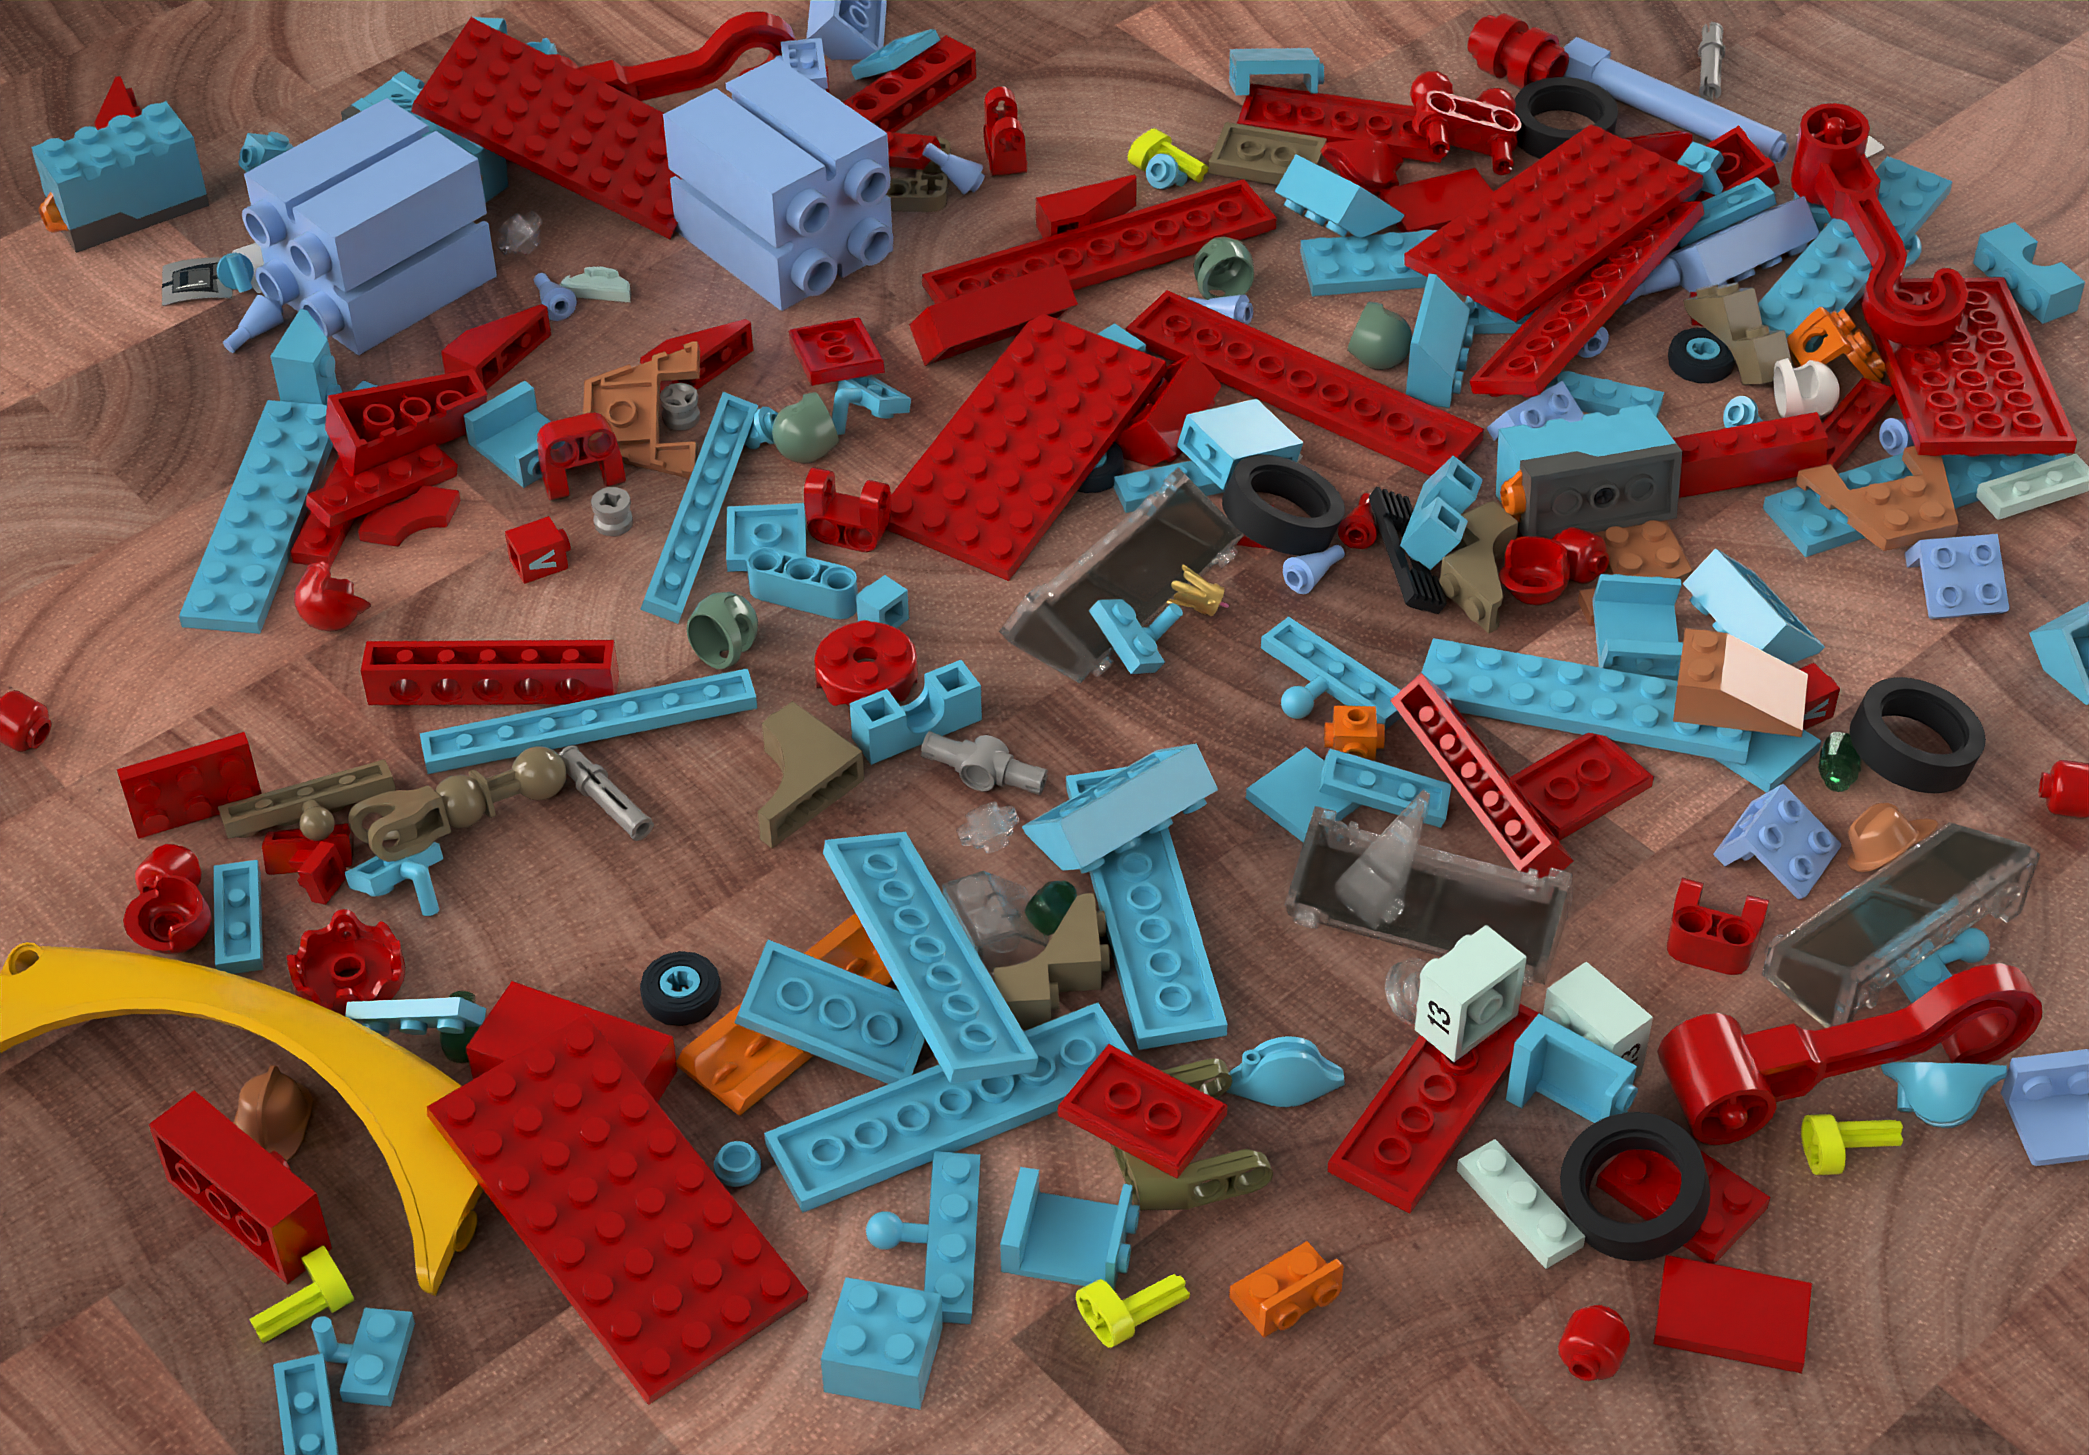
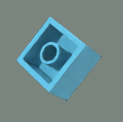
[821,1277,943,1410]

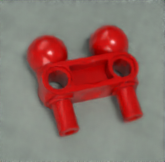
[1410,71,1521,175]

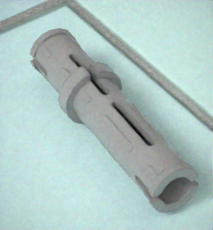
[1698,22,1725,101]
[559,745,654,841]

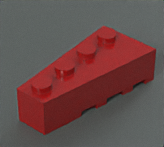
[325,369,488,477]

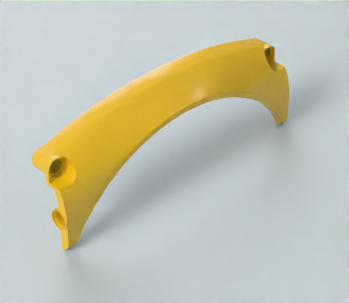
[0,942,483,1296]

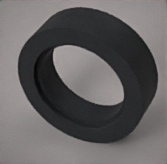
[1515,77,1618,159]
[1222,455,1345,556]
[1850,677,1986,793]
[1560,1112,1710,1261]

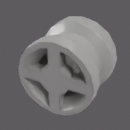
[660,383,700,431]
[591,487,633,536]

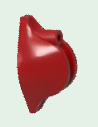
[1320,139,1404,195]

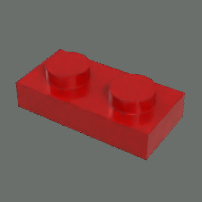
[886,132,941,170]

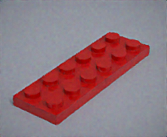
[1237,83,1442,163]
[1327,1003,1543,1214]

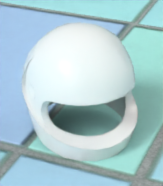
[1774,358,1840,419]

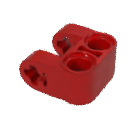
[983,86,1027,176]
[537,412,626,501]
[804,467,891,552]
[1667,877,1769,975]

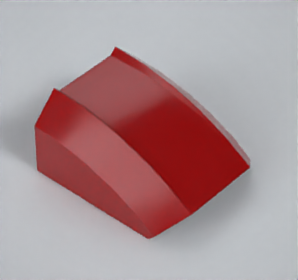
[1694,125,1780,201]

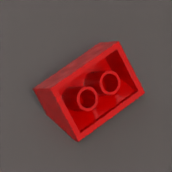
[1114,352,1222,467]

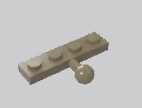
[218,759,396,841]

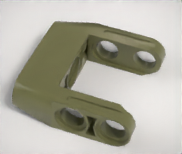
[1110,1058,1273,1211]

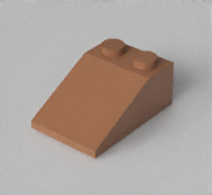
[1673,628,1808,737]

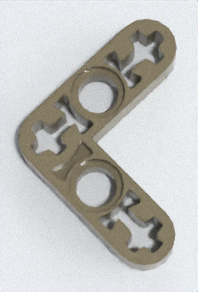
[886,137,951,212]

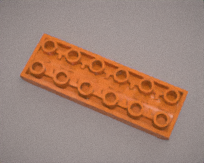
[676,913,897,1116]

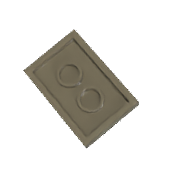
[1208,122,1327,185]

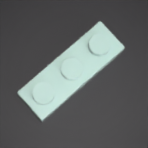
[1976,454,2089,520]
[1457,1139,1585,1269]

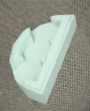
[560,267,631,302]

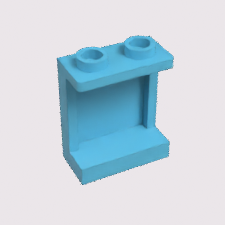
[1229,48,1324,95]
[1177,399,1303,491]
[1506,1014,1638,1123]

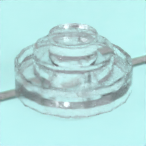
[495,210,543,256]
[956,802,1020,854]
[1385,958,1428,1026]

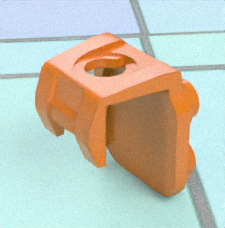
[1787,307,1886,383]

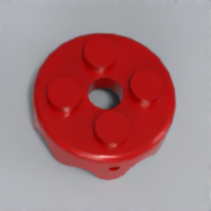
[814,620,918,706]
[287,909,406,1016]

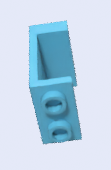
[464,381,565,488]
[1592,574,1683,681]
[1000,1167,1140,1290]

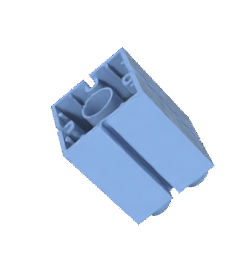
[663,57,893,311]
[242,98,497,356]

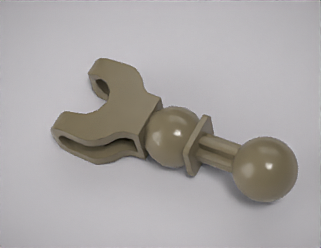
[348,746,566,862]

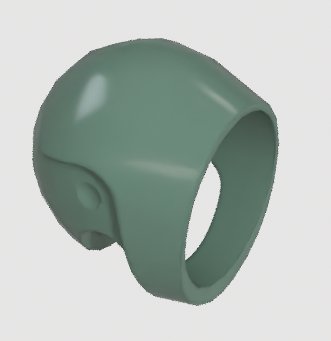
[1193,237,1254,300]
[1347,301,1412,370]
[772,392,839,464]
[686,592,758,669]

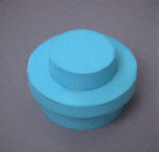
[714,1141,761,1187]

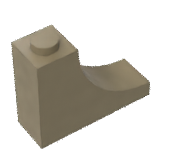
[758,701,864,848]

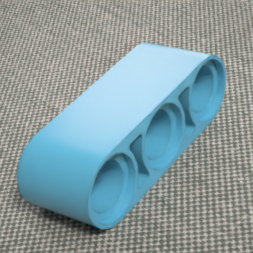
[747,547,858,620]

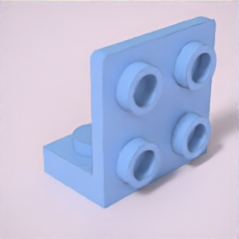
[775,38,828,89]
[1486,381,1584,441]
[1905,534,2009,619]
[1713,784,1841,900]
[2000,1049,2089,1166]

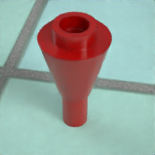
[1338,493,1377,549]

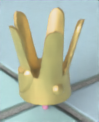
[1166,564,1229,616]

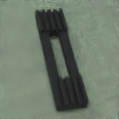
[1368,486,1447,614]

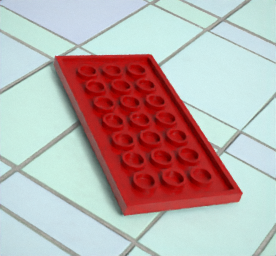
[411,17,682,239]
[1404,124,1703,322]
[1859,277,2077,457]
[886,314,1167,581]
[427,1014,809,1405]

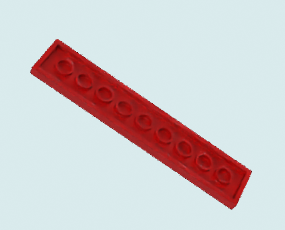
[922,179,1277,304]
[1469,201,1705,397]
[1125,290,1484,476]

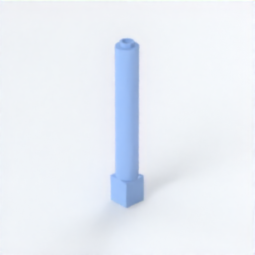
[1564,37,1789,164]

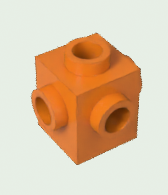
[1324,706,1385,761]

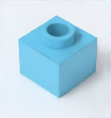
[856,575,909,628]

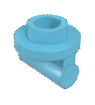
[1146,153,1188,189]
[217,253,254,292]
[1723,396,1763,428]
[745,406,778,449]

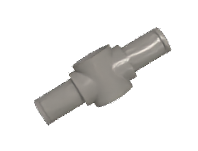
[921,731,1048,796]

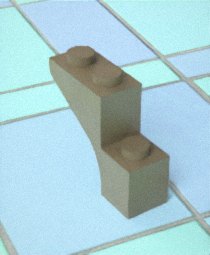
[1683,283,1793,384]
[1439,500,1518,634]
[994,893,1110,1029]

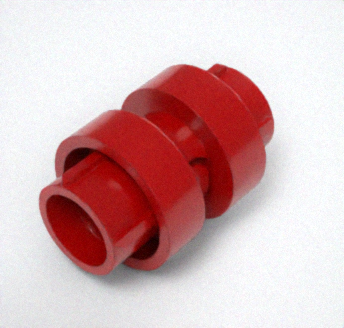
[1468,13,1569,89]

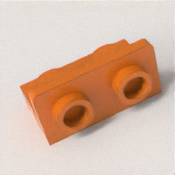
[1229,1241,1344,1338]

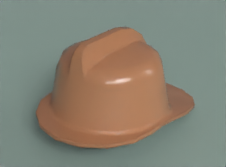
[1847,803,1939,872]
[234,1065,313,1162]

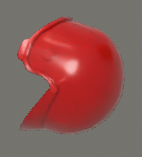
[1499,536,1570,606]
[294,561,371,632]
[123,874,211,955]

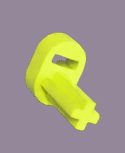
[1128,128,1209,183]
[1801,1114,1903,1175]
[249,1245,355,1344]
[1076,1274,1190,1348]

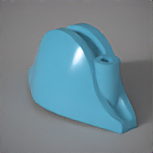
[1226,1037,1345,1107]
[1881,1062,2008,1128]

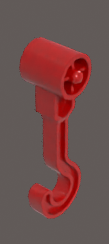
[548,11,796,101]
[1790,103,1968,346]
[1657,963,2043,1145]

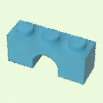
[1973,222,2085,324]
[1400,455,1483,570]
[850,660,982,765]

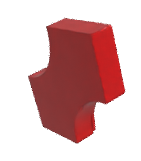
[358,485,461,547]

